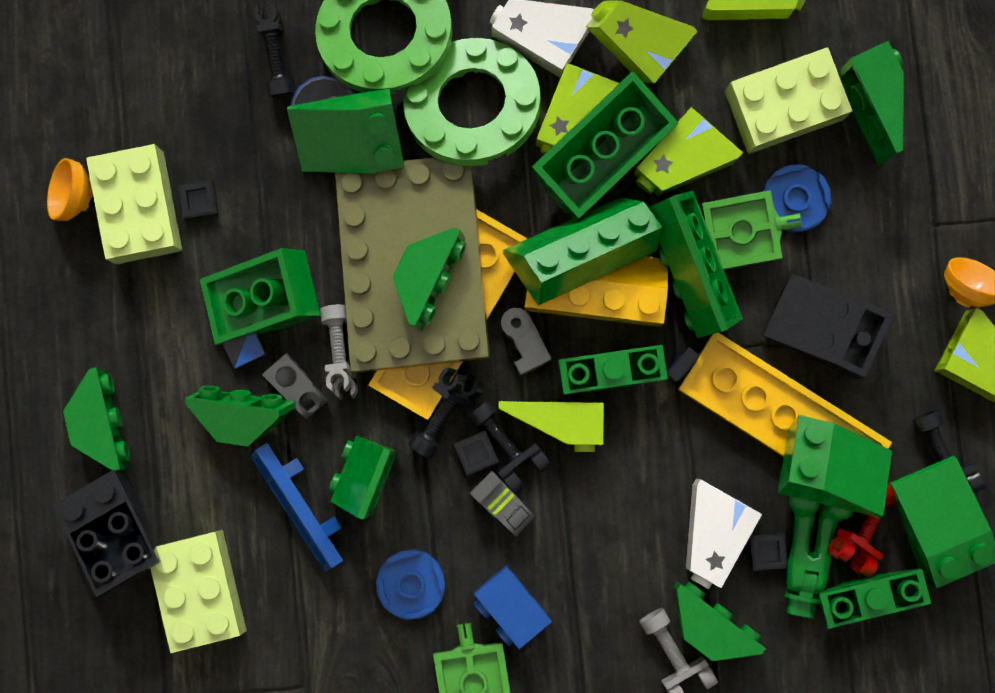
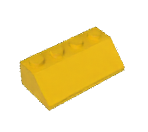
[524,256,668,327]

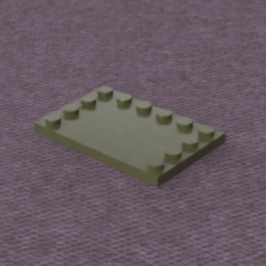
[335,157,490,373]

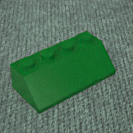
[531,71,679,219]
[648,191,743,338]
[503,198,663,306]

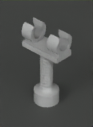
[320,304,358,400]
[639,608,718,693]

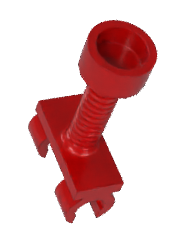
[829,483,897,578]

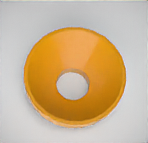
[47,158,93,221]
[944,257,995,308]

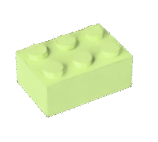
[725,47,852,154]
[86,144,183,264]
[151,530,247,653]

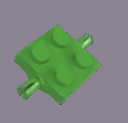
[702,190,803,270]
[433,623,511,693]

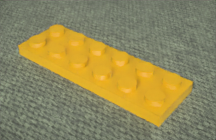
[369,209,527,420]
[677,333,892,457]

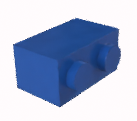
[474,565,552,649]

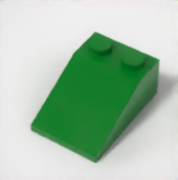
[838,41,904,166]
[287,88,404,174]
[199,248,321,345]
[778,415,892,518]
[328,436,397,520]
[890,455,995,588]

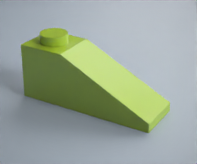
[499,401,604,452]

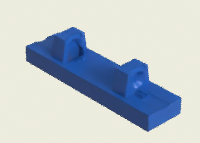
[250,443,343,572]

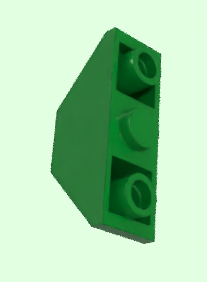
[392,227,467,332]
[558,345,668,395]
[63,367,130,471]
[185,386,296,447]
[818,569,931,629]
[673,581,766,661]

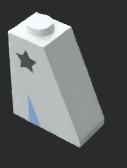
[490,0,594,78]
[686,479,762,589]

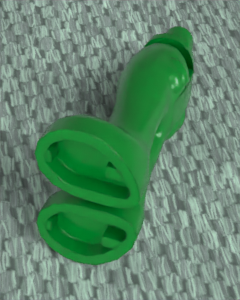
[784,496,854,618]

